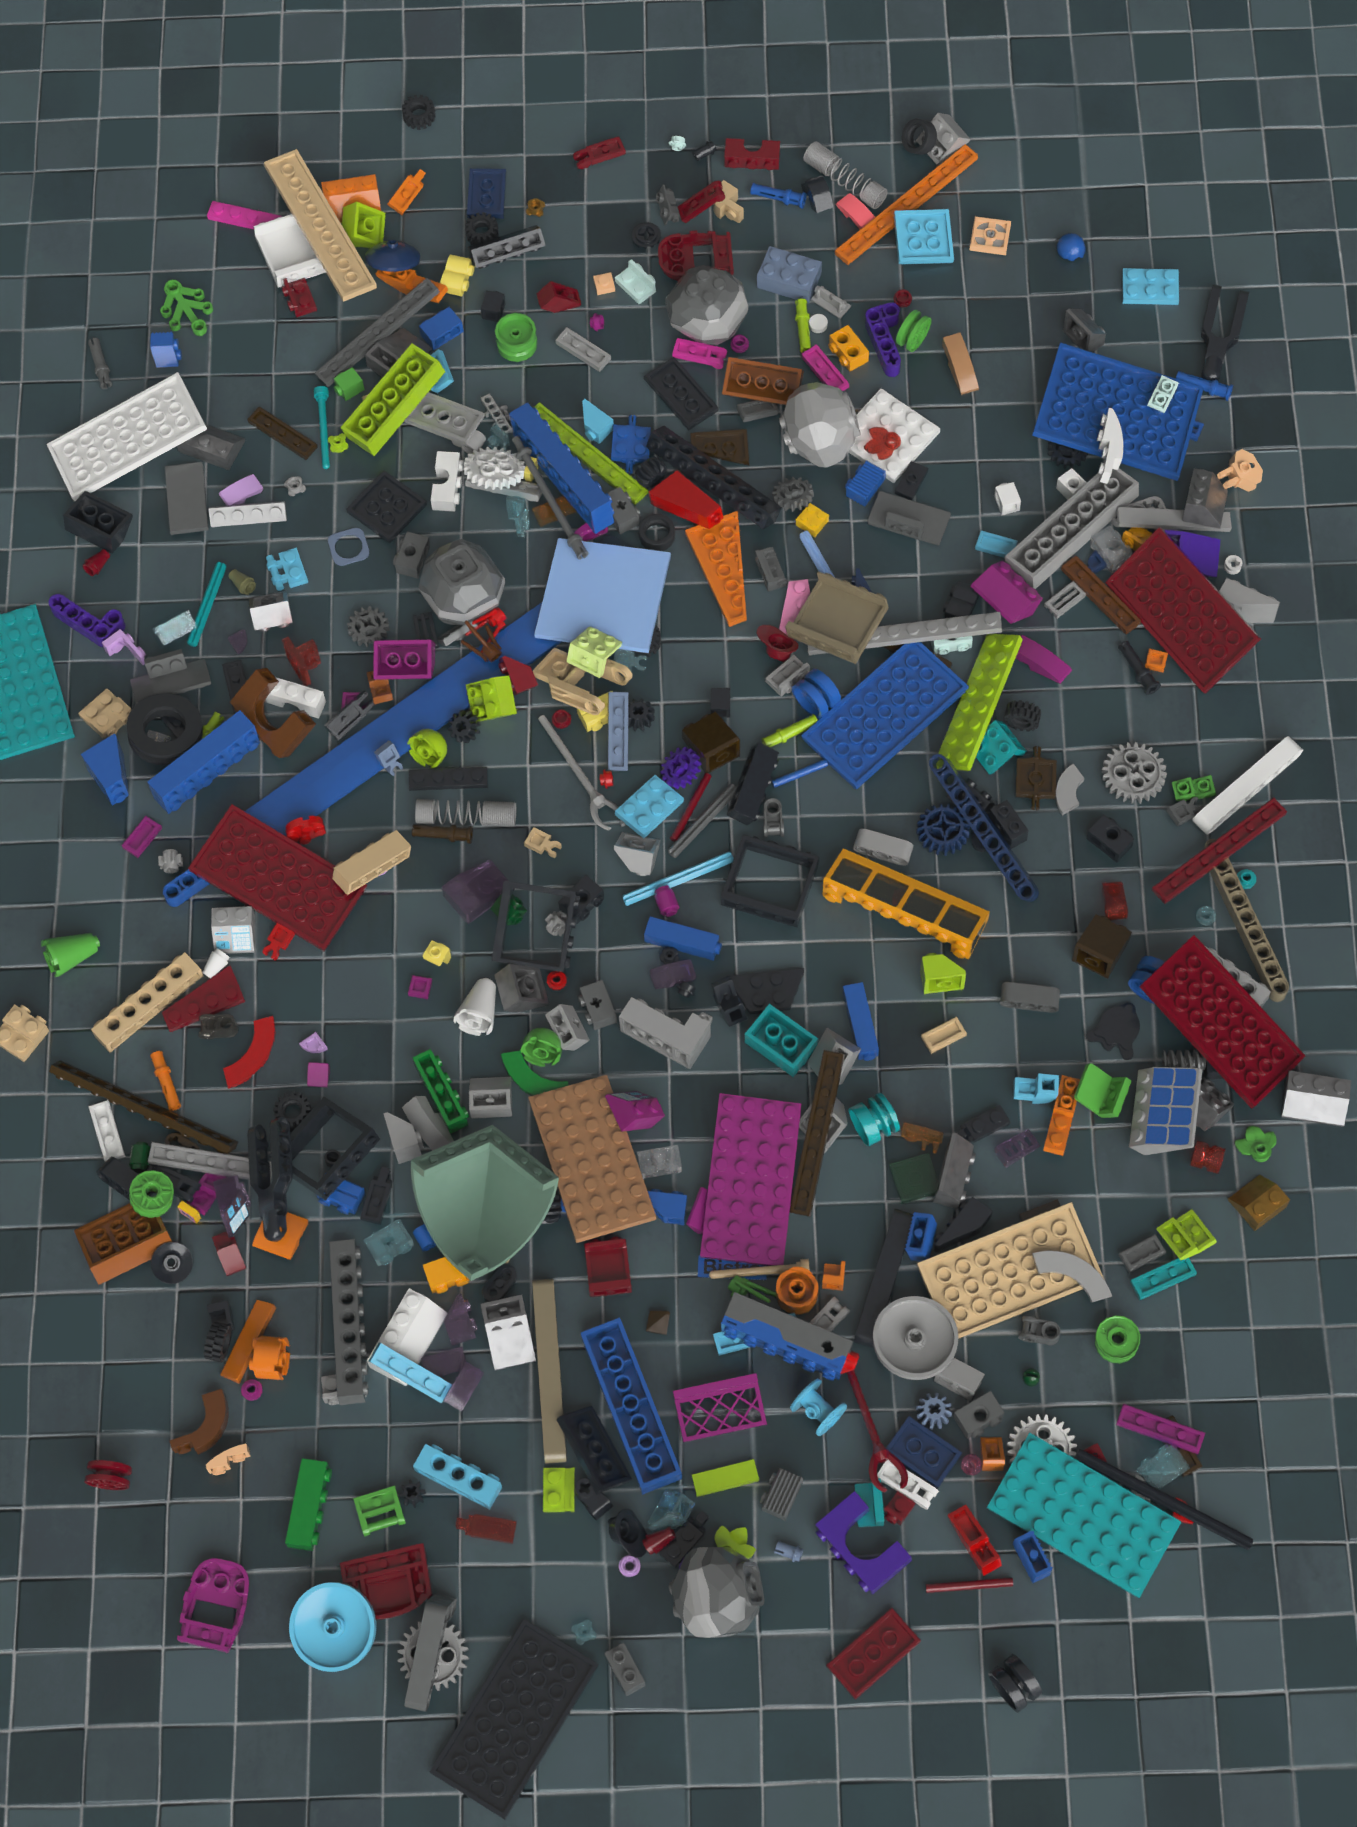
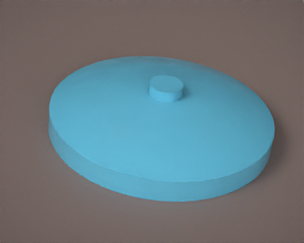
[289,1582,376,1672]

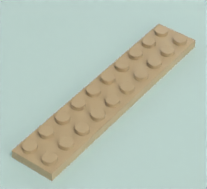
[264,149,377,302]

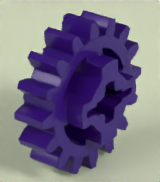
[660,747,702,789]

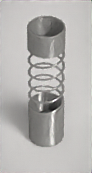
[803,141,887,209]
[415,799,516,827]

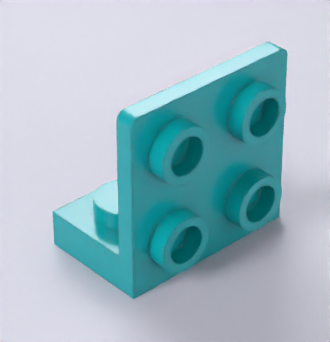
[976,720,1027,775]

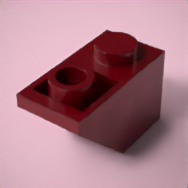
[498,656,538,696]

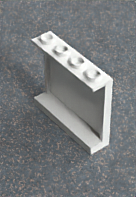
[254,214,326,288]

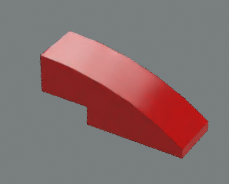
[948,1504,1002,1576]

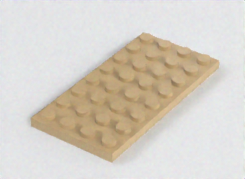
[917,1202,1104,1339]

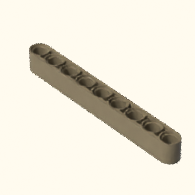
[1204,839,1289,1002]
[532,1278,567,1464]

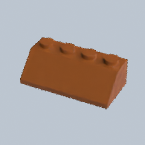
[722,357,804,405]

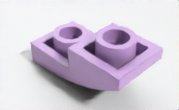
[219,474,263,506]

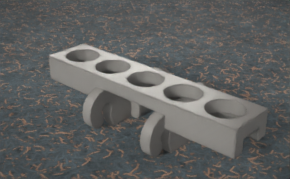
[481,393,513,437]

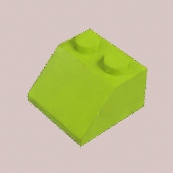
[342,202,386,248]
[920,953,966,994]

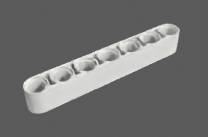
[1192,736,1303,835]

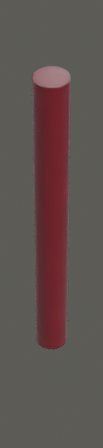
[670,773,712,842]
[925,1578,1013,1593]

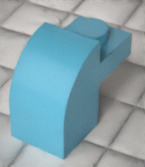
[1013,1073,1059,1104]

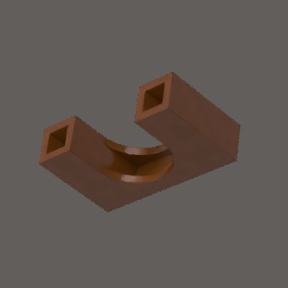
[230,668,316,758]

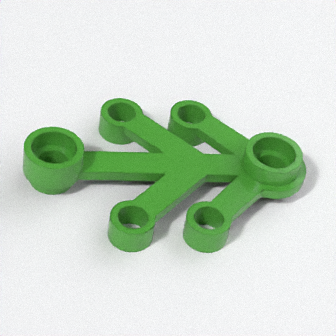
[160,280,213,336]

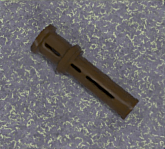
[412,824,473,844]

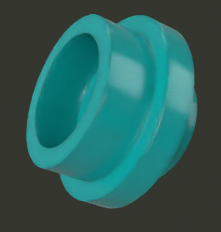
[1237,869,1256,889]

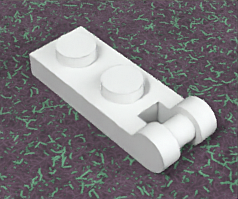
[877,1460,939,1510]

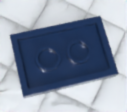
[467,168,506,219]
[887,1416,962,1489]

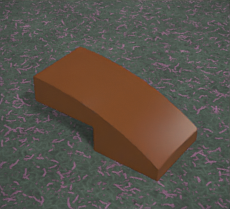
[366,671,393,704]

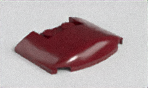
[340,1543,432,1620]

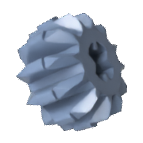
[916,1393,952,1430]

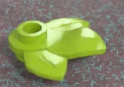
[715,1526,756,1559]

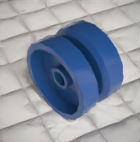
[792,668,841,719]
[1128,956,1165,1004]

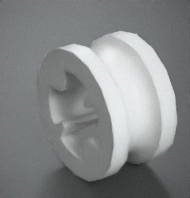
[1224,555,1242,574]

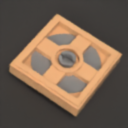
[970,216,1011,255]

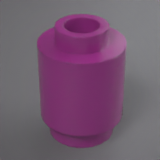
[654,886,680,917]

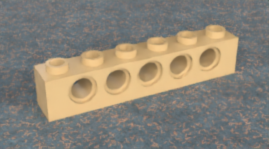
[91,953,203,1053]

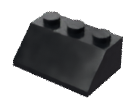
[63,491,133,554]

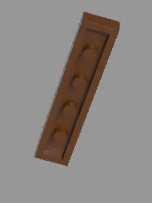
[1061,556,1141,635]

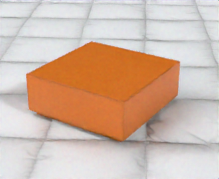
[1145,649,1168,673]

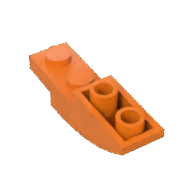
[375,269,448,304]
[1043,1075,1080,1156]

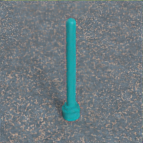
[313,386,330,469]

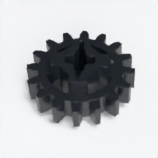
[1047,441,1088,469]

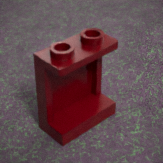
[584,1237,632,1297]

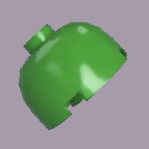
[520,1028,562,1067]

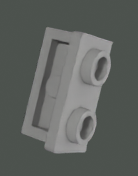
[765,655,810,697]

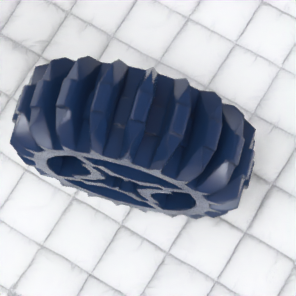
[916,803,970,856]

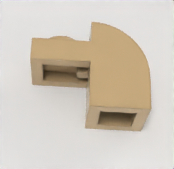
[713,180,744,223]

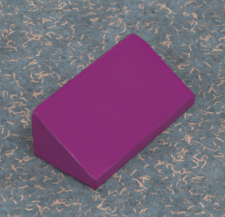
[686,1187,708,1234]

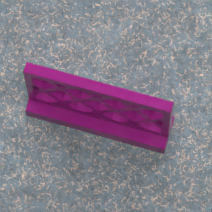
[673,1373,767,1443]

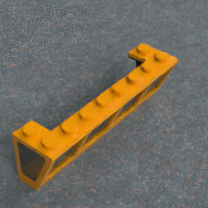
[823,848,990,959]

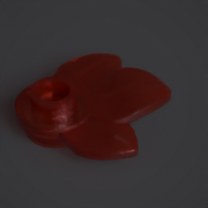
[864,427,901,460]

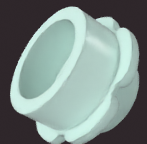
[669,136,686,151]

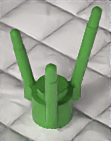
[728,1275,776,1303]

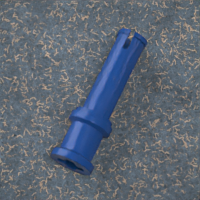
[750,183,807,209]
[1176,371,1234,401]

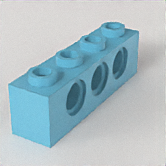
[413,1444,502,1510]

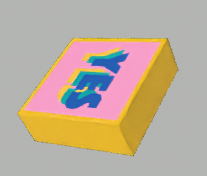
[177,1201,201,1224]

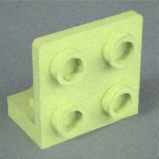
[566,627,622,678]

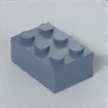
[757,246,822,304]

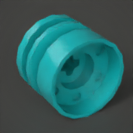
[848,1093,900,1146]

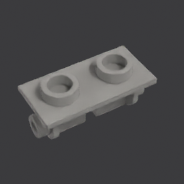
[811,286,851,319]

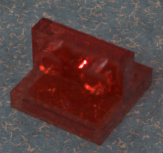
[282,636,321,686]

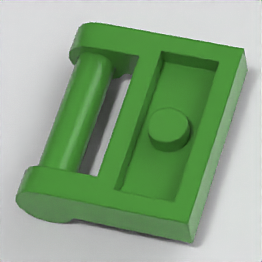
[353,1486,406,1537]

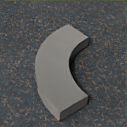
[1032,1251,1112,1303]

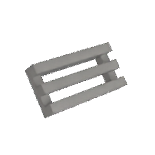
[1044,581,1086,619]

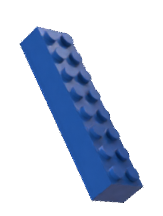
[509,402,614,534]
[580,1318,682,1495]

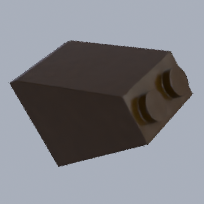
[682,712,740,774]
[1072,914,1132,979]

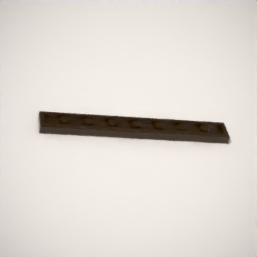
[789,1050,845,1217]

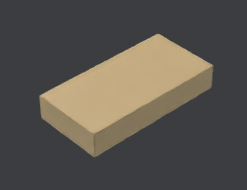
[921,1017,967,1054]

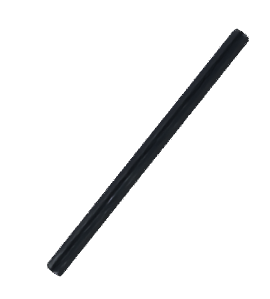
[1074,1449,1253,1550]

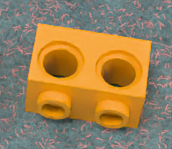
[828,325,869,372]

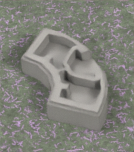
[1055,764,1084,816]

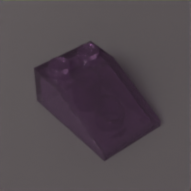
[442,860,515,924]

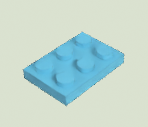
[1122,268,1179,305]
[615,775,684,839]

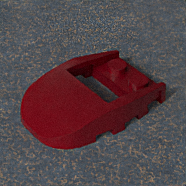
[658,230,734,281]

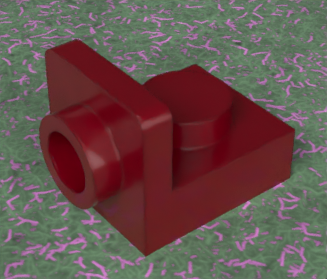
[883,1491,916,1526]

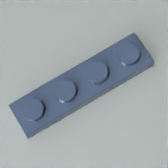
[607,692,628,771]

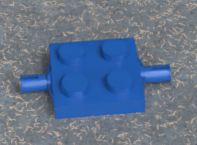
[611,415,651,474]

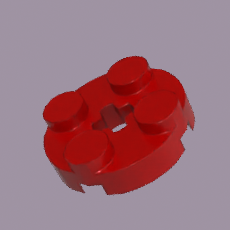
[285,816,326,845]

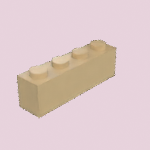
[332,830,411,895]

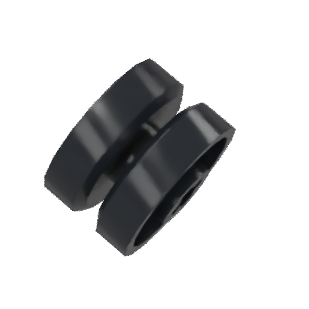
[988,1654,1043,1713]

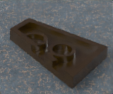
[690,429,749,465]

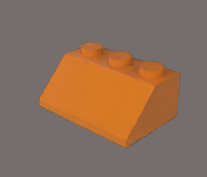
[321,174,381,223]

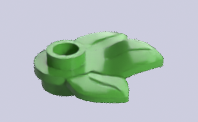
[1235,1126,1277,1162]

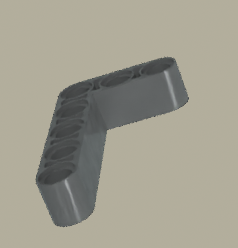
[404,1593,457,1712]

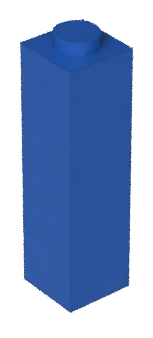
[644,917,722,961]
[843,982,879,1061]

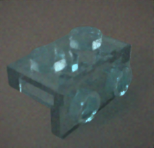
[506,496,530,537]

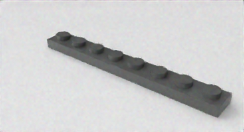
[315,278,440,388]

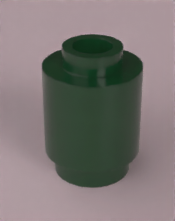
[129,1142,151,1174]

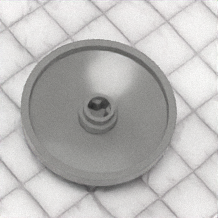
[873,1296,958,1380]

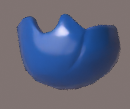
[1056,233,1086,261]

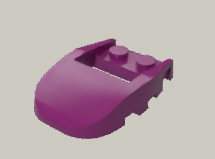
[177,1558,249,1654]

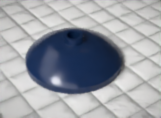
[365,240,420,272]

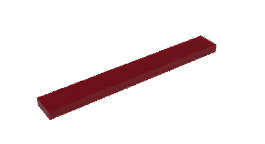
[1152,798,1287,904]

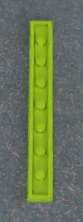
[533,402,648,505]

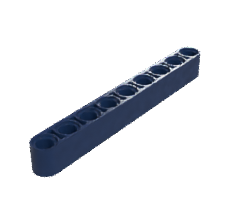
[929,754,1039,902]

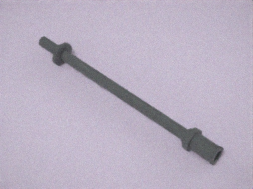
[512,436,589,560]

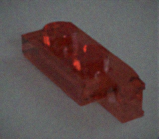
[456,1514,517,1544]

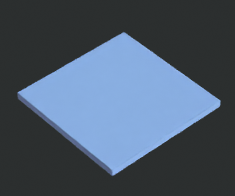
[534,538,671,653]

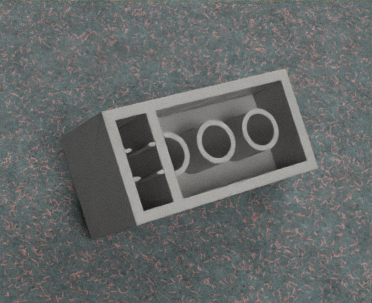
[619,997,713,1069]

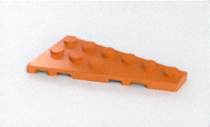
[685,511,747,627]

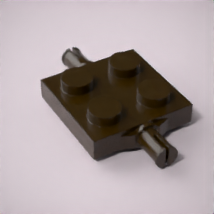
[1016,746,1057,810]

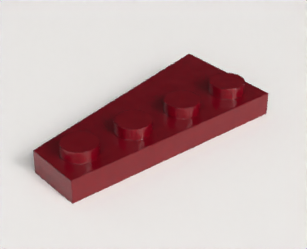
[162,965,245,1032]

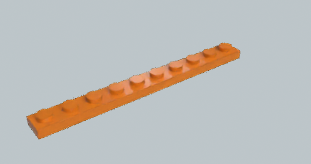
[835,144,978,265]

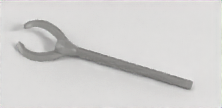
[538,715,626,830]

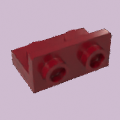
[281,278,317,318]

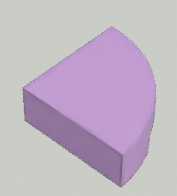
[299,1032,328,1053]

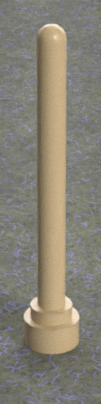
[709,1259,810,1279]

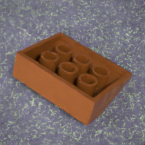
[74,1196,172,1285]

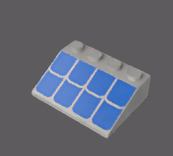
[1129,1067,1202,1155]

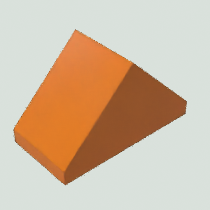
[980,1437,1005,1471]

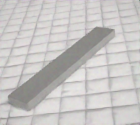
[1116,507,1232,532]
[148,1142,272,1180]

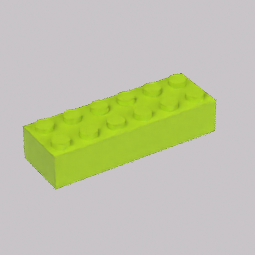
[341,343,445,456]

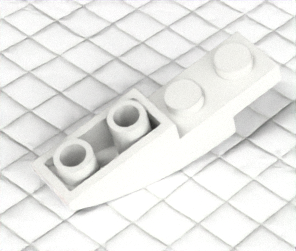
[1097,408,1123,484]

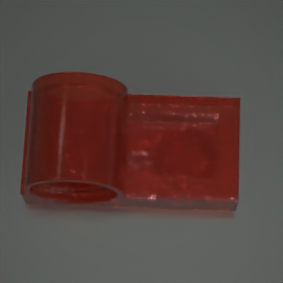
[1102,882,1128,920]

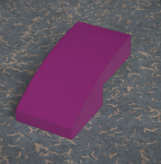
[187,1173,227,1216]

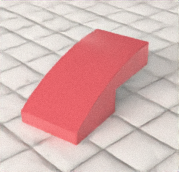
[836,193,875,229]

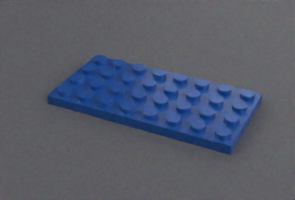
[801,642,969,790]

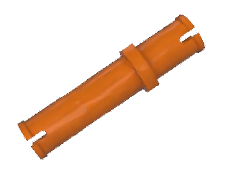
[150,1051,181,1111]

